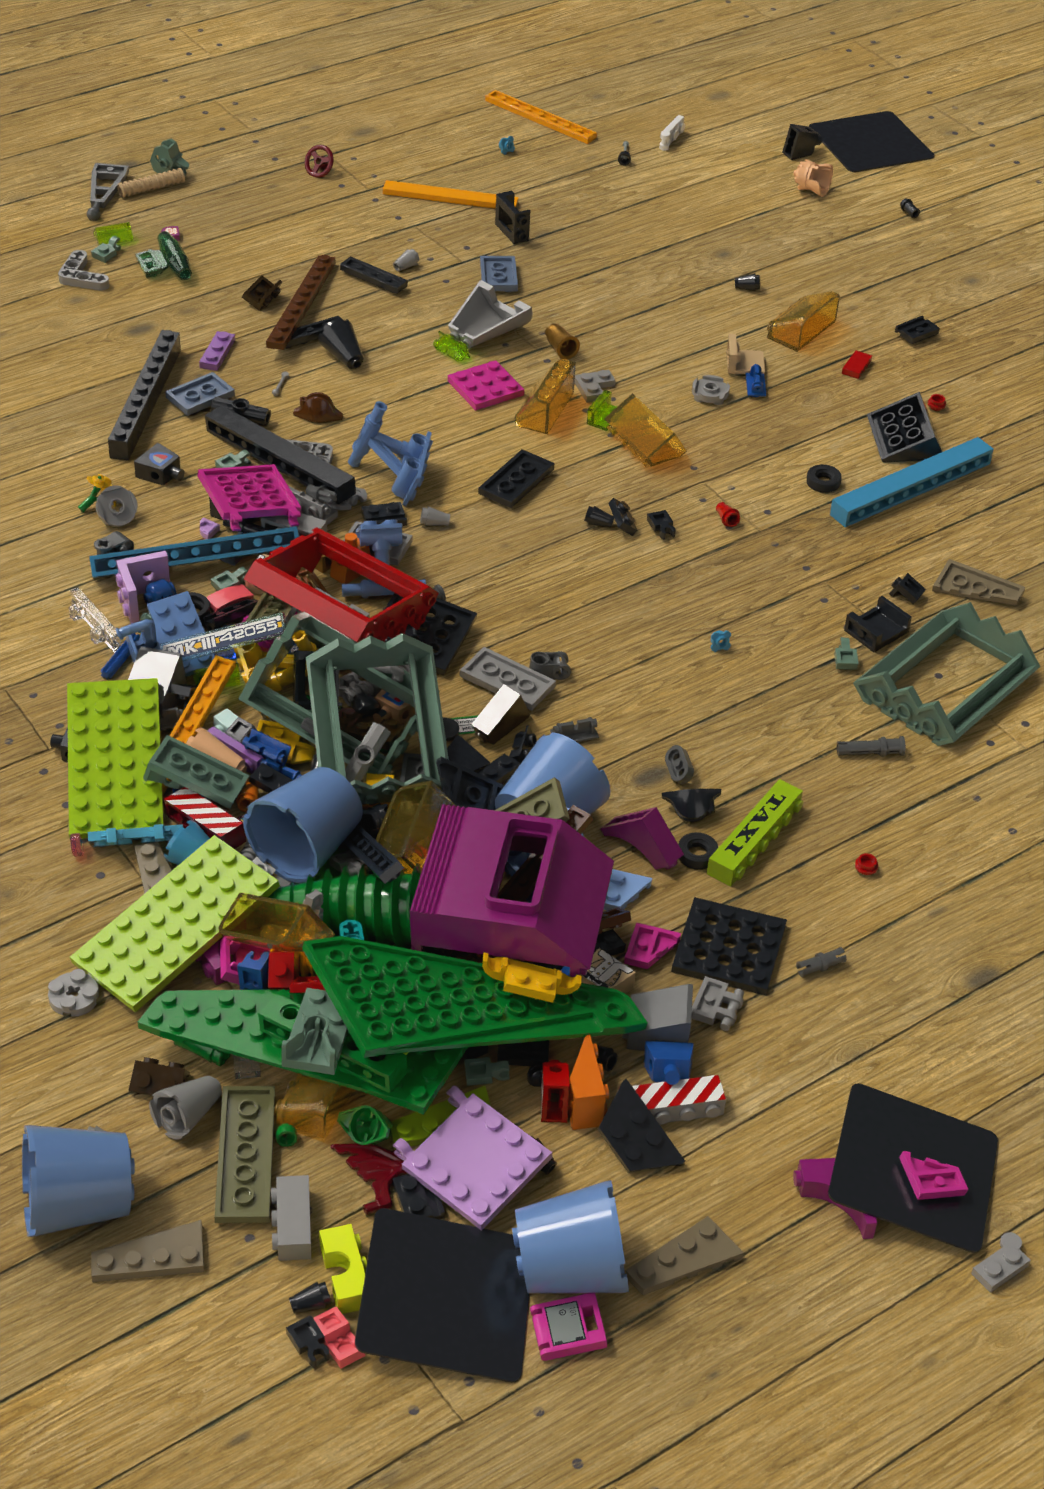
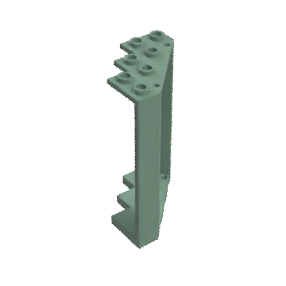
[853,602,1041,746]
[239,612,440,775]
[306,633,449,805]

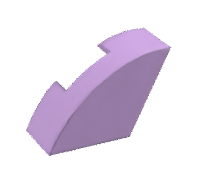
[200,518,220,539]

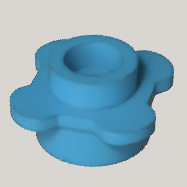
[499,136,515,154]
[710,630,731,652]

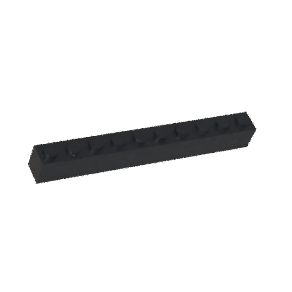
[108,330,181,461]
[205,406,356,504]

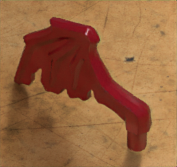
[331,1143,408,1215]

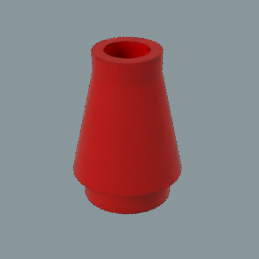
[716,502,740,527]

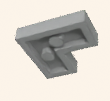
[574,370,615,403]

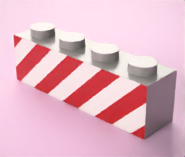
[618,1075,726,1124]

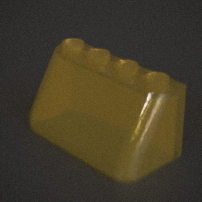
[767,291,840,352]
[515,359,576,435]
[604,393,687,467]
[376,780,457,874]
[219,893,335,952]
[274,1073,355,1143]

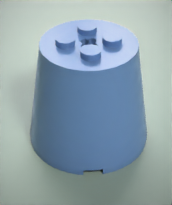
[495,733,611,814]
[243,767,363,883]
[22,1125,135,1237]
[512,1180,629,1294]

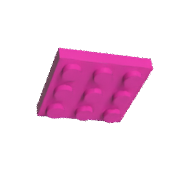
[448,360,524,411]

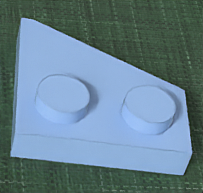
[604,869,652,910]

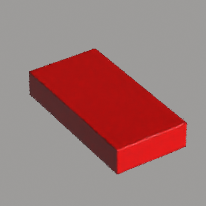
[842,350,873,379]

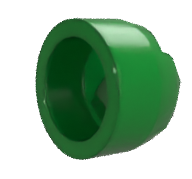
[276,1123,297,1147]

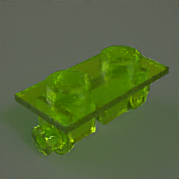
[433,331,470,362]

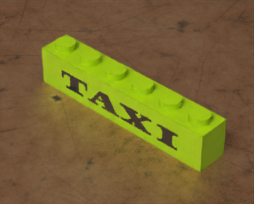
[707,779,803,887]

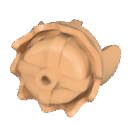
[794,159,833,197]

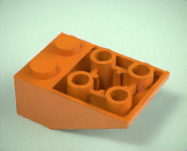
[568,1035,609,1130]

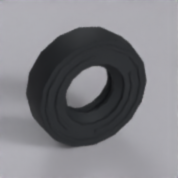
[806,464,842,493]
[678,832,718,869]

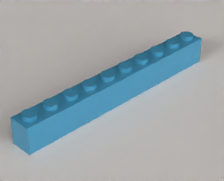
[830,437,994,527]
[89,526,299,578]

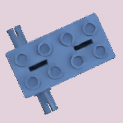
[348,401,433,506]
[342,520,426,599]

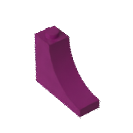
[600,807,684,870]
[793,1158,877,1239]

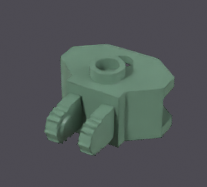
[150,138,190,176]

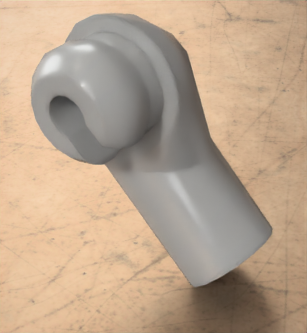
[373,666,405,683]

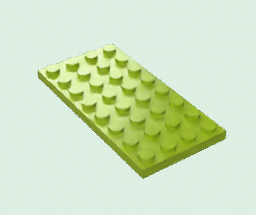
[67,678,164,839]
[70,835,280,1012]

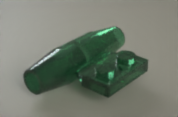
[135,231,192,280]

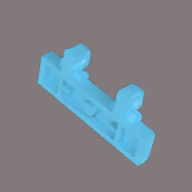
[88,824,183,847]

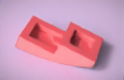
[207,584,254,612]
[313,1307,365,1369]

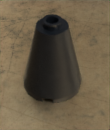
[319,318,364,369]

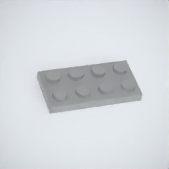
[460,647,556,711]

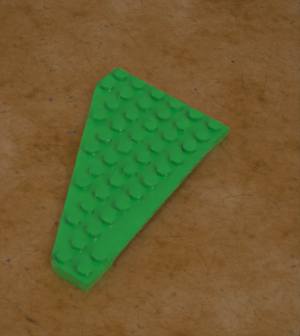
[302,936,648,1058]
[137,989,468,1115]

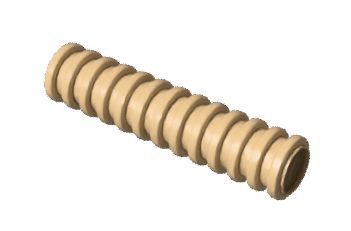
[117,168,185,198]

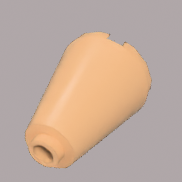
[186,728,247,773]

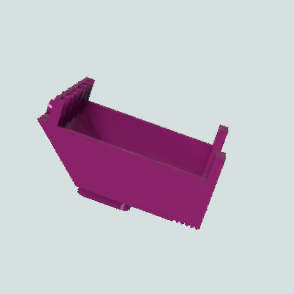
[410,804,614,977]

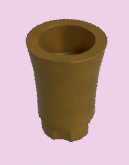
[545,323,580,359]

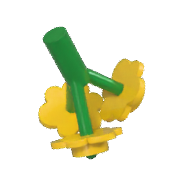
[78,474,117,512]

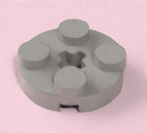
[692,375,730,405]
[96,485,138,527]
[48,969,99,1017]

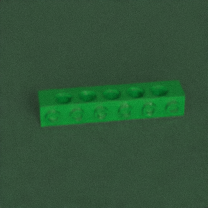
[258,994,407,1093]

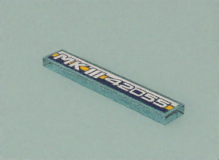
[160,612,287,662]

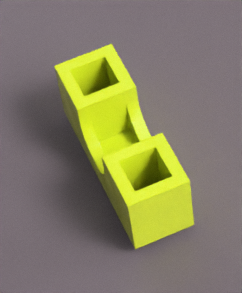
[319,1224,367,1314]

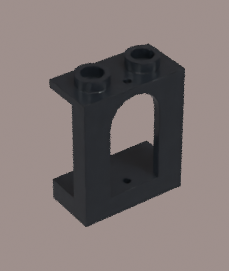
[495,190,531,244]
[293,651,342,710]

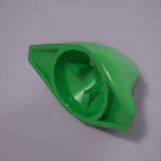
[337,1105,393,1145]

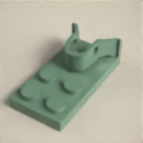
[143,735,250,809]
[282,988,348,1075]

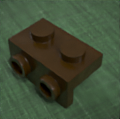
[242,275,282,310]
[128,1057,190,1096]

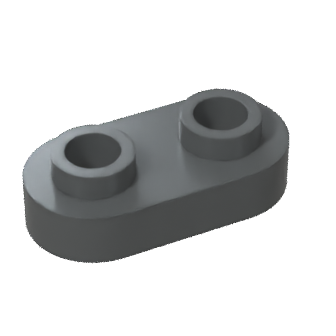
[665,745,694,785]

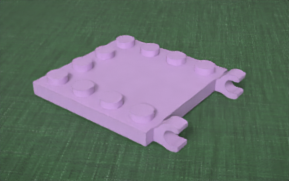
[393,1086,552,1231]

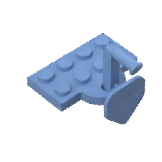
[116,591,215,677]

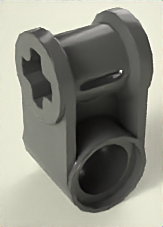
[94,531,134,555]
[529,651,571,680]

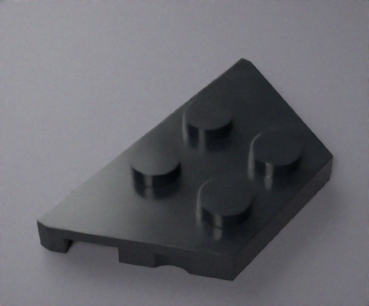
[436,756,505,810]
[597,1078,686,1173]

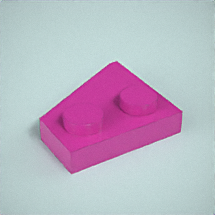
[624,922,681,969]
[899,1151,968,1200]

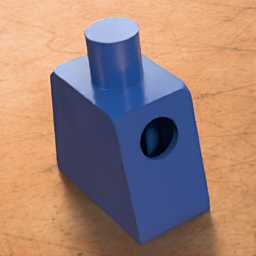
[644,1041,694,1085]

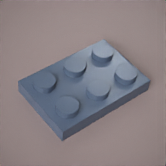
[480,256,518,292]
[165,372,235,416]

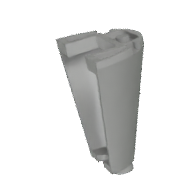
[448,280,533,349]

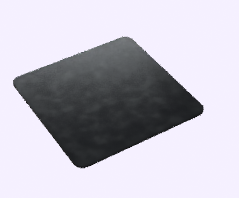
[809,111,934,172]
[828,1083,998,1253]
[354,1208,529,1383]

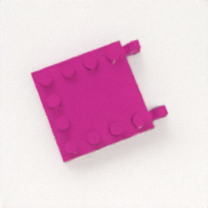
[198,464,302,531]

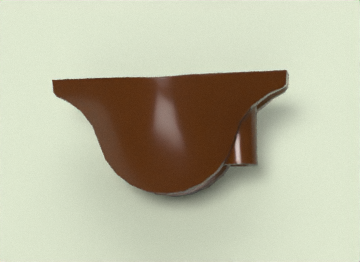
[293,392,343,422]

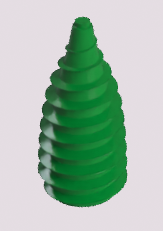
[255,863,443,951]

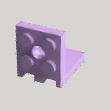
[115,551,170,624]

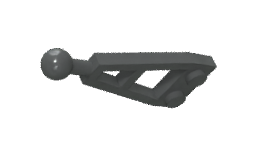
[87,163,129,221]

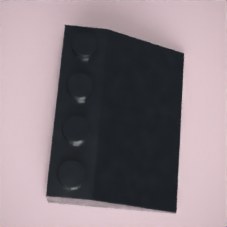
[867,392,942,462]

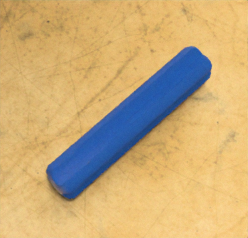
[101,633,140,679]

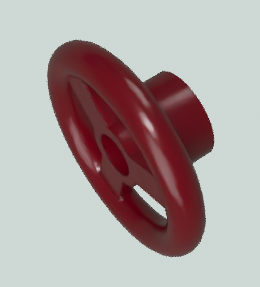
[304,144,334,178]

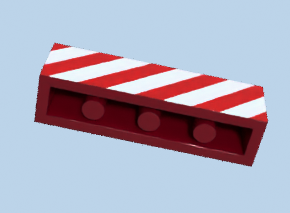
[164,787,247,849]

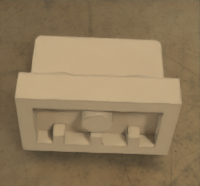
[726,334,765,375]

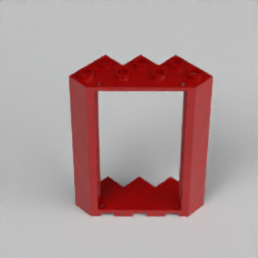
[244,527,439,643]

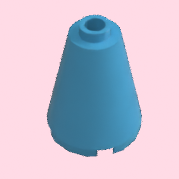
[164,820,210,865]

